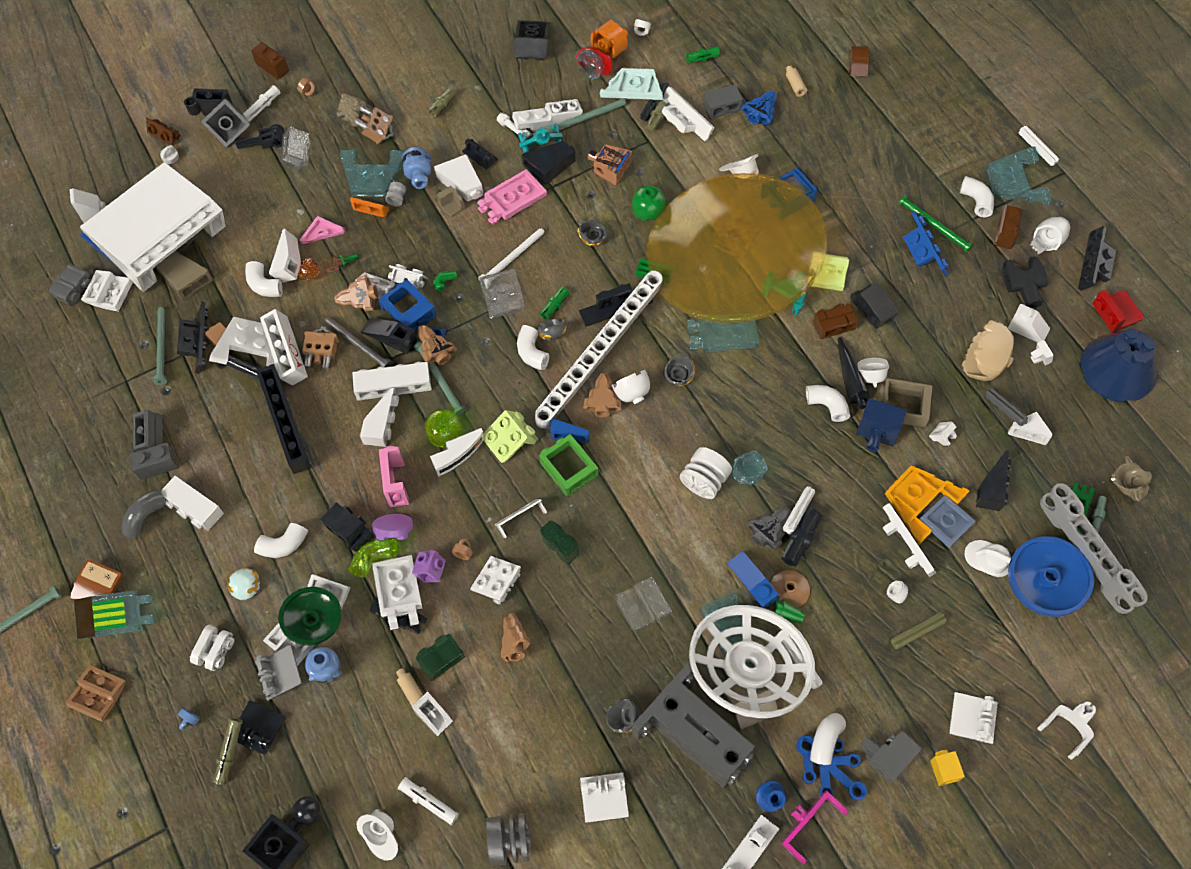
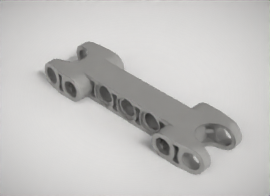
[1040,483,1147,614]

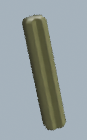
[891,612,947,649]

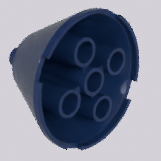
[1080,328,1158,402]

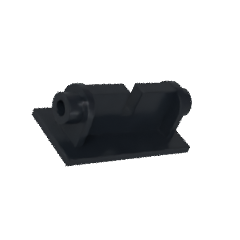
[462,138,498,170]

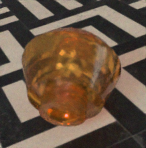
[298,257,320,280]

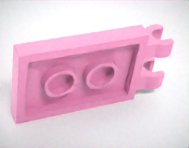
[477,169,547,225]

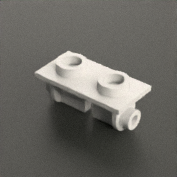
[388,264,428,289]

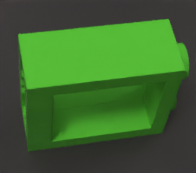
[539,434,598,497]

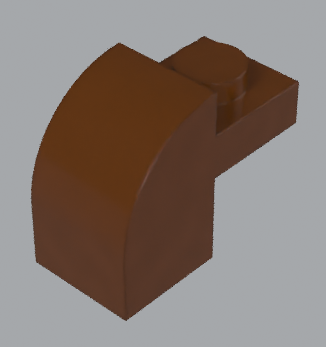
[848,46,869,77]

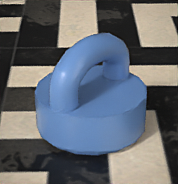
[178,708,200,730]

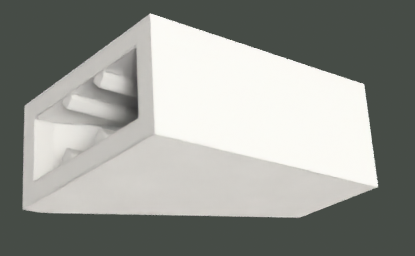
[434,155,483,201]

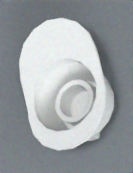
[719,154,759,180]
[857,358,889,388]
[964,540,1012,577]
[357,809,398,860]

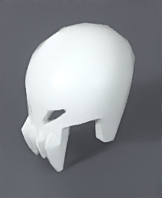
[1030,217,1070,254]

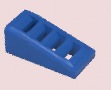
[550,419,589,443]

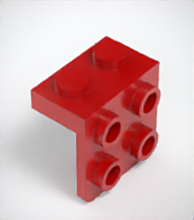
[1092,290,1144,333]

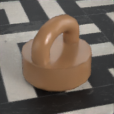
[297,77,315,96]
[452,539,473,560]

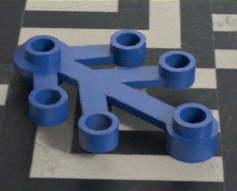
[796,735,867,801]

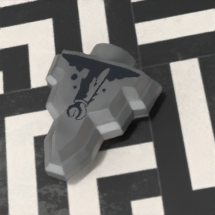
[747,507,792,551]

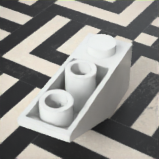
[269,229,301,283]
[360,388,399,447]

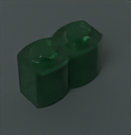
[540,520,579,564]
[415,634,465,681]

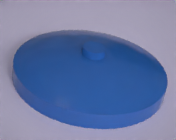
[1008,536,1094,617]

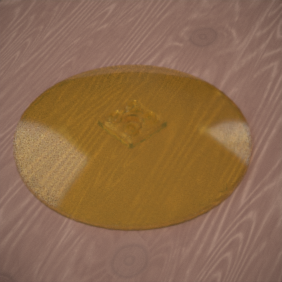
[646,173,827,323]

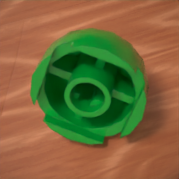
[631,185,666,221]

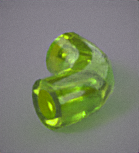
[348,538,399,578]

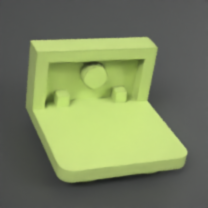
[483,410,539,463]

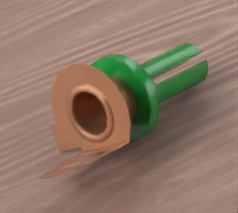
[326,254,358,272]

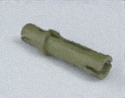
[213,717,243,785]

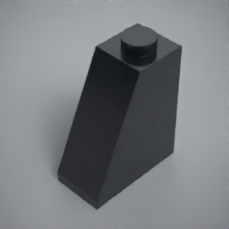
[521,141,576,185]

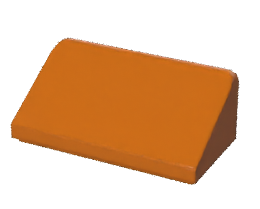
[350,197,389,218]

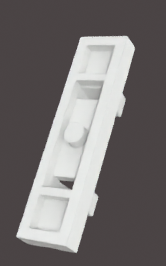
[883,503,936,577]
[722,815,779,869]

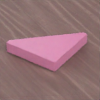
[300,216,346,244]

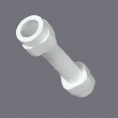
[497,113,533,140]

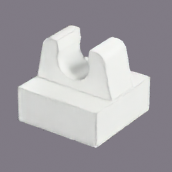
[1030,340,1053,365]
[929,421,957,446]

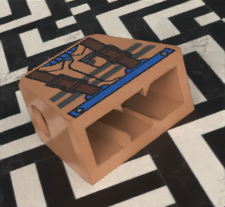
[588,145,631,185]

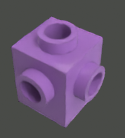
[412,550,446,583]

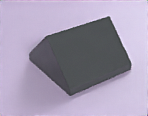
[201,98,250,147]

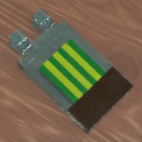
[73,590,155,640]

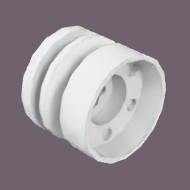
[680,447,732,499]

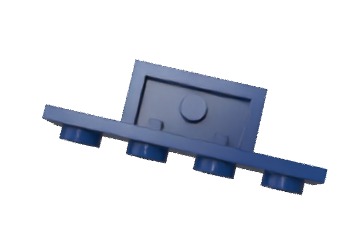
[903,211,950,276]

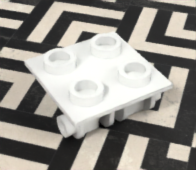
[470,556,521,605]
[949,692,998,744]
[580,773,629,823]

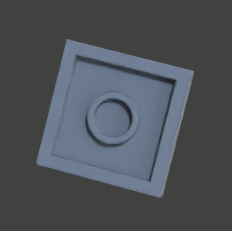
[920,495,976,548]

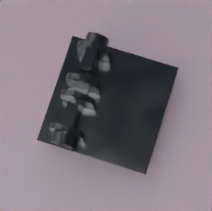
[237,700,286,755]

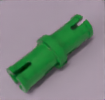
[686,46,720,64]
[539,286,570,320]

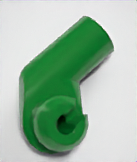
[433,270,457,291]

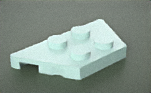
[600,68,663,100]

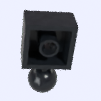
[242,796,321,869]

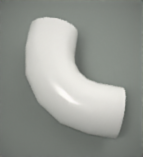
[960,176,994,218]
[245,261,283,297]
[517,325,549,371]
[806,385,850,422]
[254,523,308,558]
[810,713,846,765]

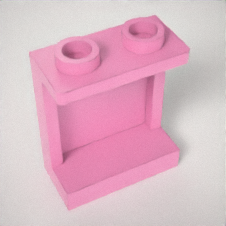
[379,446,409,508]

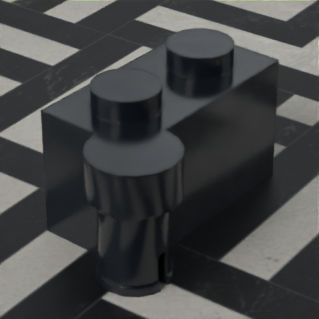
[850,282,899,329]
[320,502,375,553]

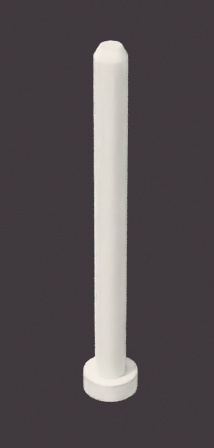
[478,228,544,287]

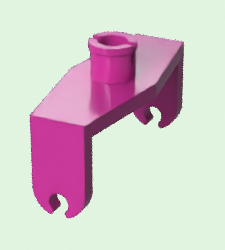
[780,791,848,864]

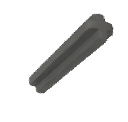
[986,389,1028,426]

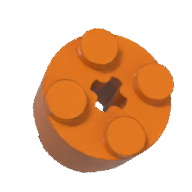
[590,20,628,59]

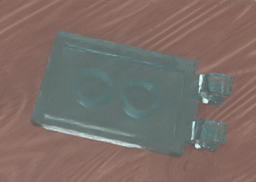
[687,312,760,352]

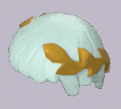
[227,568,260,600]

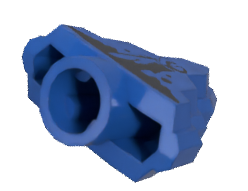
[741,90,777,125]

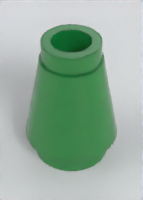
[773,600,805,624]

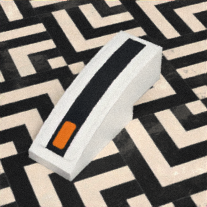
[430,428,484,477]

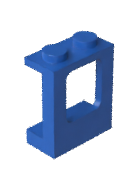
[379,279,437,332]

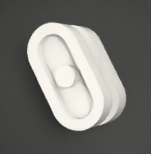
[190,625,234,671]

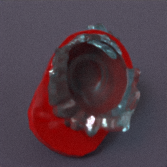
[575,46,612,80]

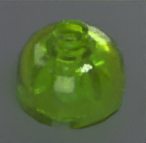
[424,408,463,448]

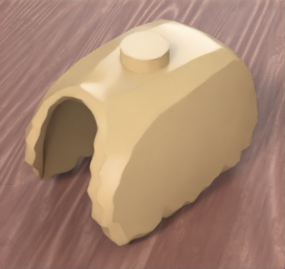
[962,320,1014,381]

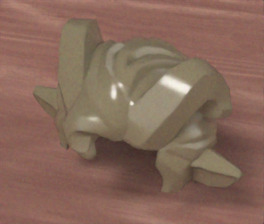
[337,93,373,127]
[1111,456,1152,502]

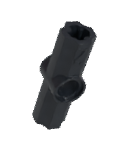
[781,508,823,567]

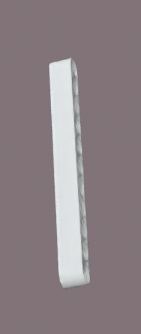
[535,271,662,428]

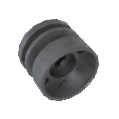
[486,813,531,866]

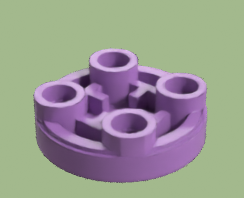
[373,514,413,540]

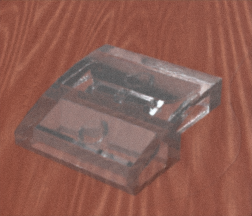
[615,577,672,632]

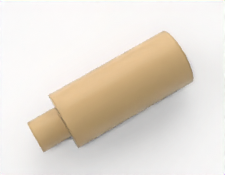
[786,66,807,97]
[396,668,423,706]

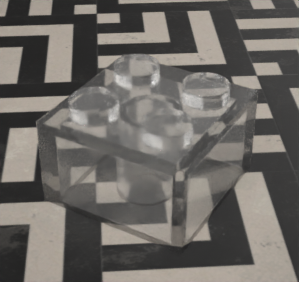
[479,269,525,319]

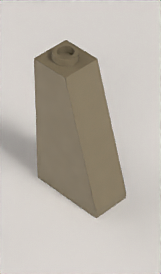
[155,251,213,301]

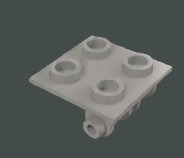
[255,645,302,701]

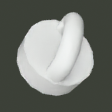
[634,19,651,36]
[160,145,179,164]
[887,580,908,604]

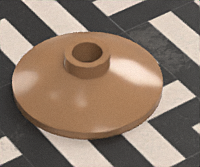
[770,570,810,608]

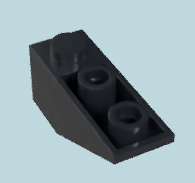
[361,317,417,355]
[976,450,1011,511]

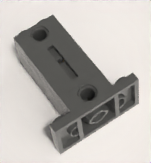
[632,662,755,788]

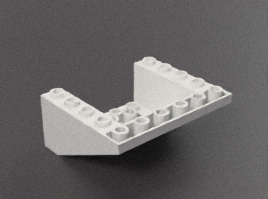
[80,162,226,292]

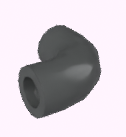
[122,490,165,538]

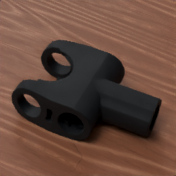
[1002,256,1048,309]

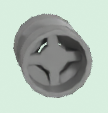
[385,182,407,206]

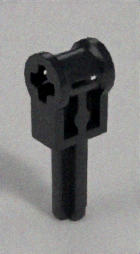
[235,124,286,149]

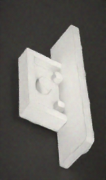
[661,87,714,142]

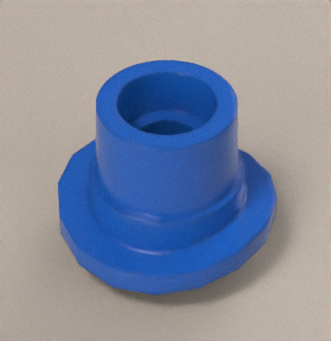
[756,780,785,812]

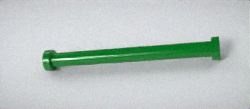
[898,196,973,253]

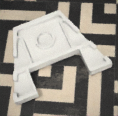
[209,317,277,369]

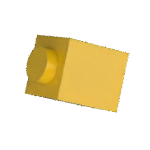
[930,750,965,786]

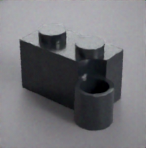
[184,88,232,116]

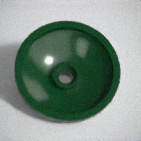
[278,587,342,646]

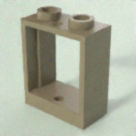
[879,378,932,428]

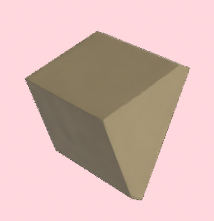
[723,685,778,730]

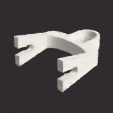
[1037,702,1096,760]

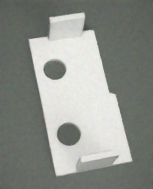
[495,499,547,538]

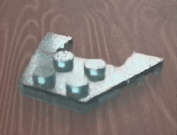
[986,146,1052,205]
[340,150,406,196]

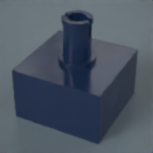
[856,398,907,452]

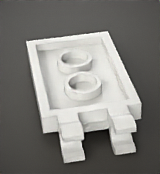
[372,555,422,630]

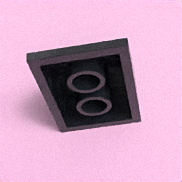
[514,20,550,60]

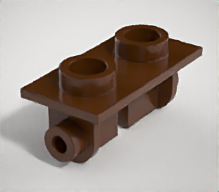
[146,117,180,146]

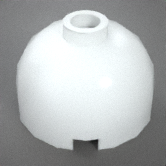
[612,370,650,404]

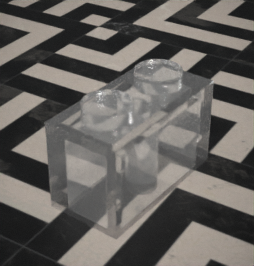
[280,126,310,170]

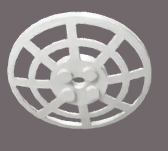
[689,605,815,718]

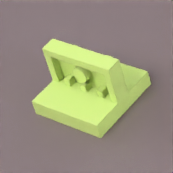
[807,252,849,291]

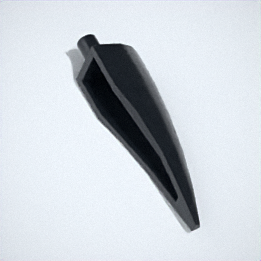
[838,337,869,409]

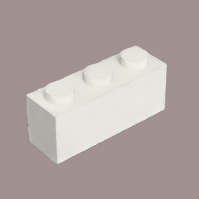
[160,476,224,531]

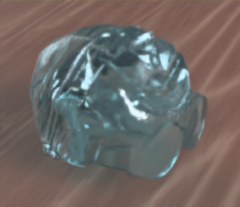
[732,450,768,485]

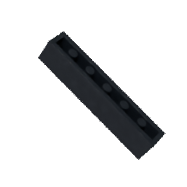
[256,364,312,474]

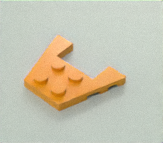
[885,466,969,545]

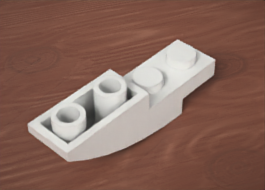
[512,99,583,132]

